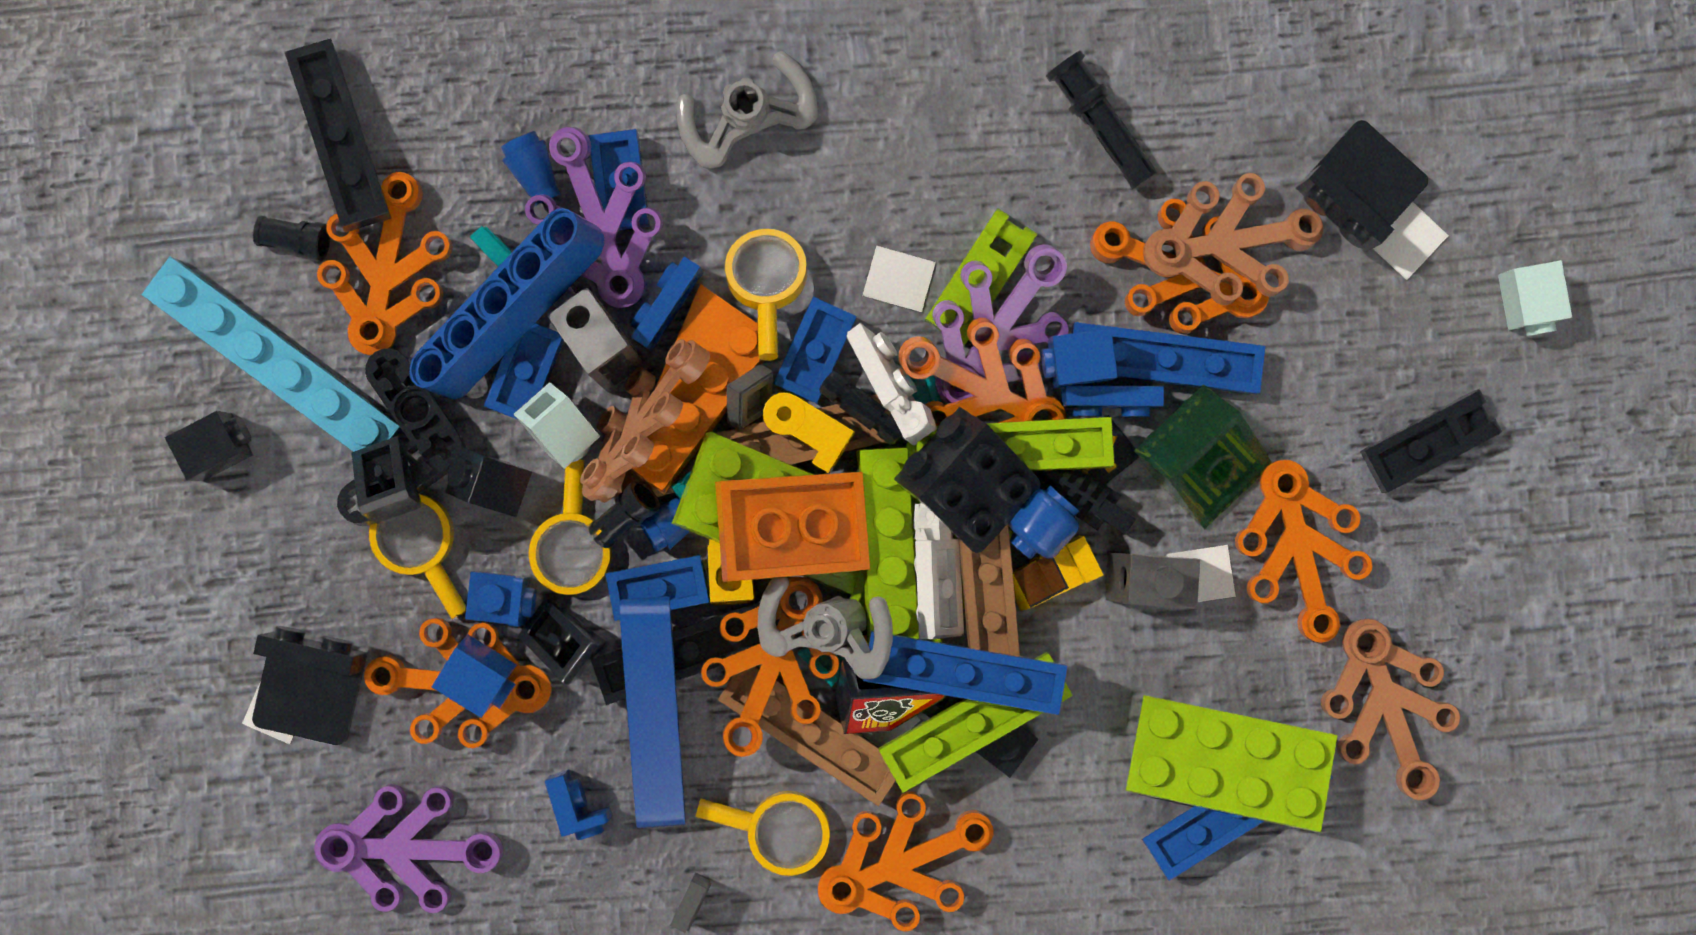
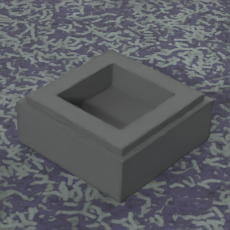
[727,364,773,430]
[670,873,711,933]

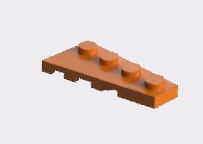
[630,284,779,495]

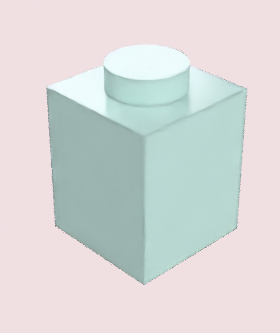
[1498,260,1572,336]
[513,382,600,468]

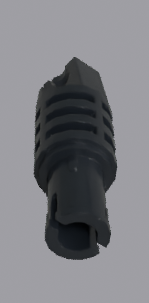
[1032,469,1136,535]

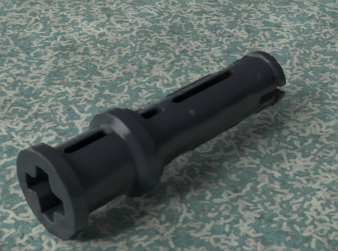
[1046,50,1158,190]

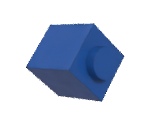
[1041,328,1118,388]
[431,634,517,718]

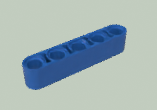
[410,208,605,399]
[620,596,686,829]

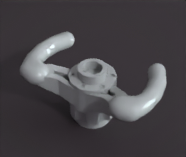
[676,51,818,169]
[757,577,893,679]

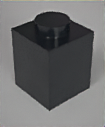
[164,411,253,482]
[445,447,532,517]

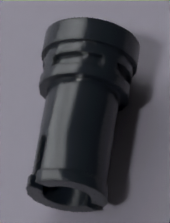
[253,215,331,262]
[588,480,660,548]

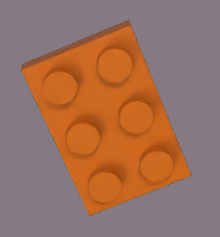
[715,472,870,582]

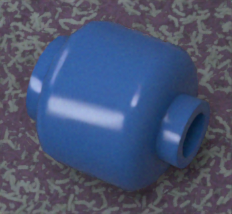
[1008,486,1079,559]

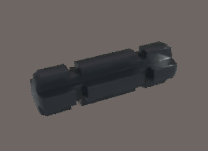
[819,371,902,445]

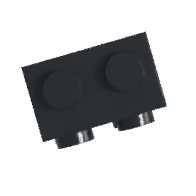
[1295,120,1428,252]
[894,407,1041,553]
[252,626,368,745]

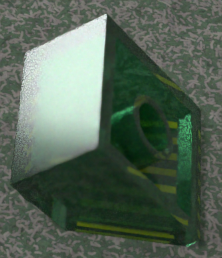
[1134,384,1272,530]

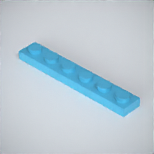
[141,256,402,452]

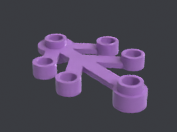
[525,127,663,308]
[933,244,1069,404]
[314,784,503,913]

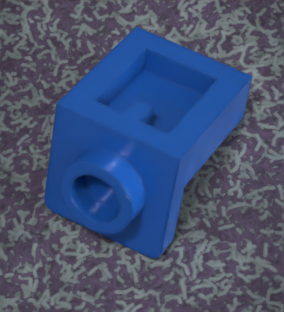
[465,571,537,627]
[545,769,613,840]

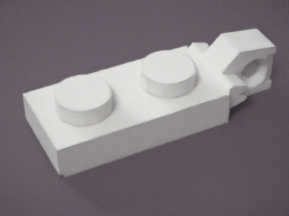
[846,323,937,445]
[913,503,964,639]

